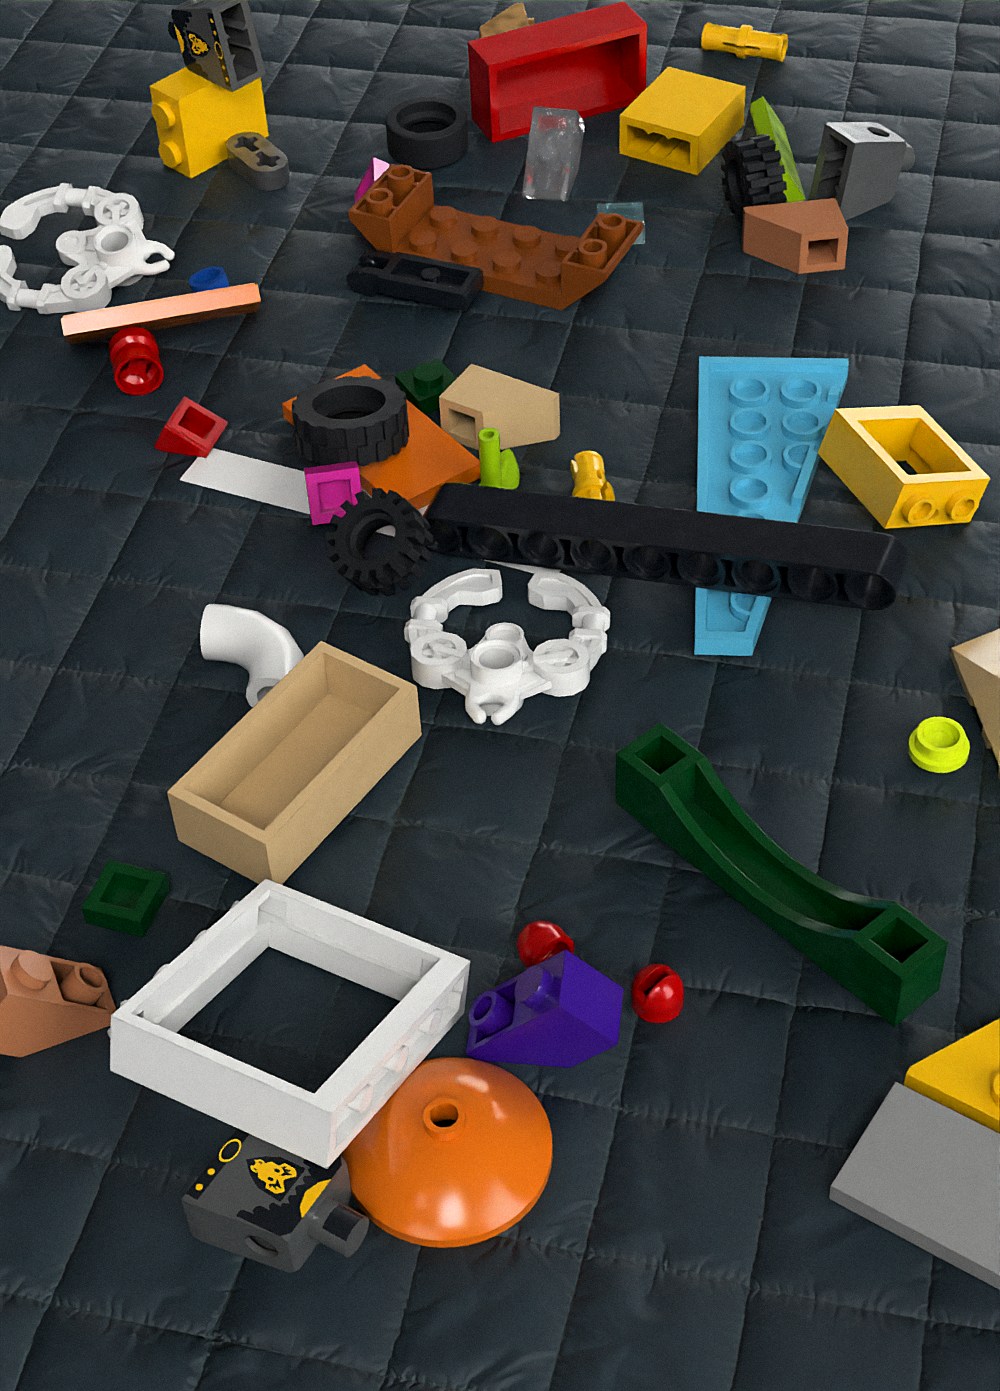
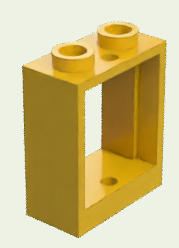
[818,405,990,529]

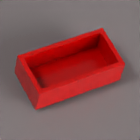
[468,1,647,143]

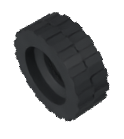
[291,376,409,466]

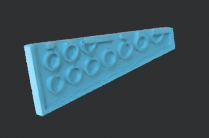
[694,356,849,656]

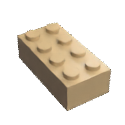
[167,641,422,885]

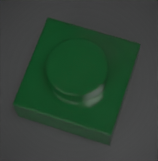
[395,359,457,415]
[81,860,170,938]

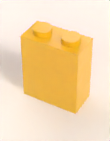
[619,66,746,175]
[149,67,269,179]

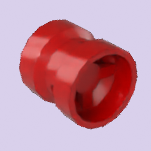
[109,327,164,396]

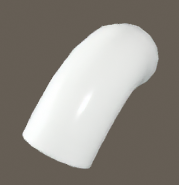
[200,604,304,707]

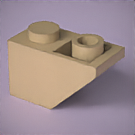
[439,364,560,450]

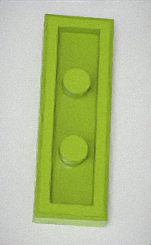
[750,96,805,203]

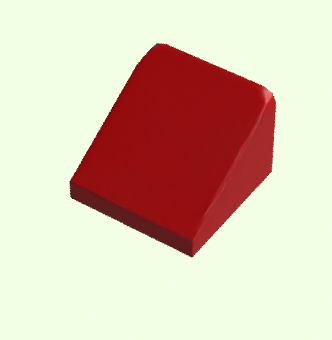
[154,396,228,458]

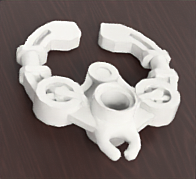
[0,183,175,314]
[404,568,610,725]

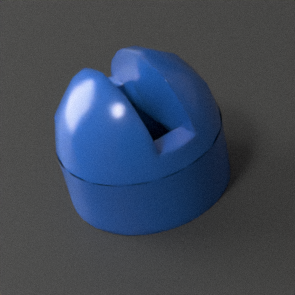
[189,266,229,293]

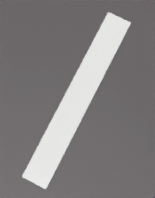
[179,448,561,573]

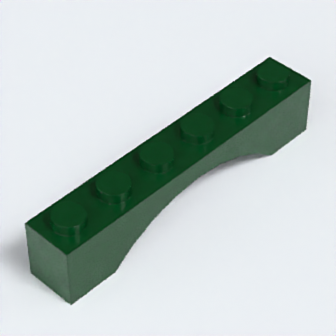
[616,722,948,1027]

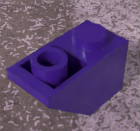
[465,950,624,1068]

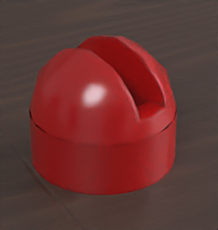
[517,920,574,969]
[631,964,684,1023]

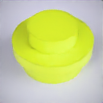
[908,717,970,773]

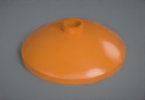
[343,1057,553,1248]

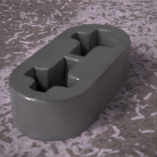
[227,132,290,191]

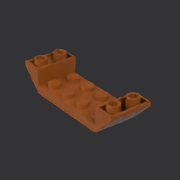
[348,164,643,310]

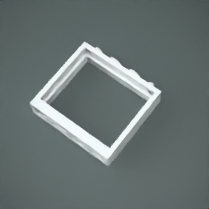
[107,879,470,1169]

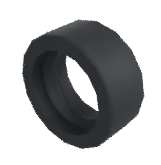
[386,96,469,169]

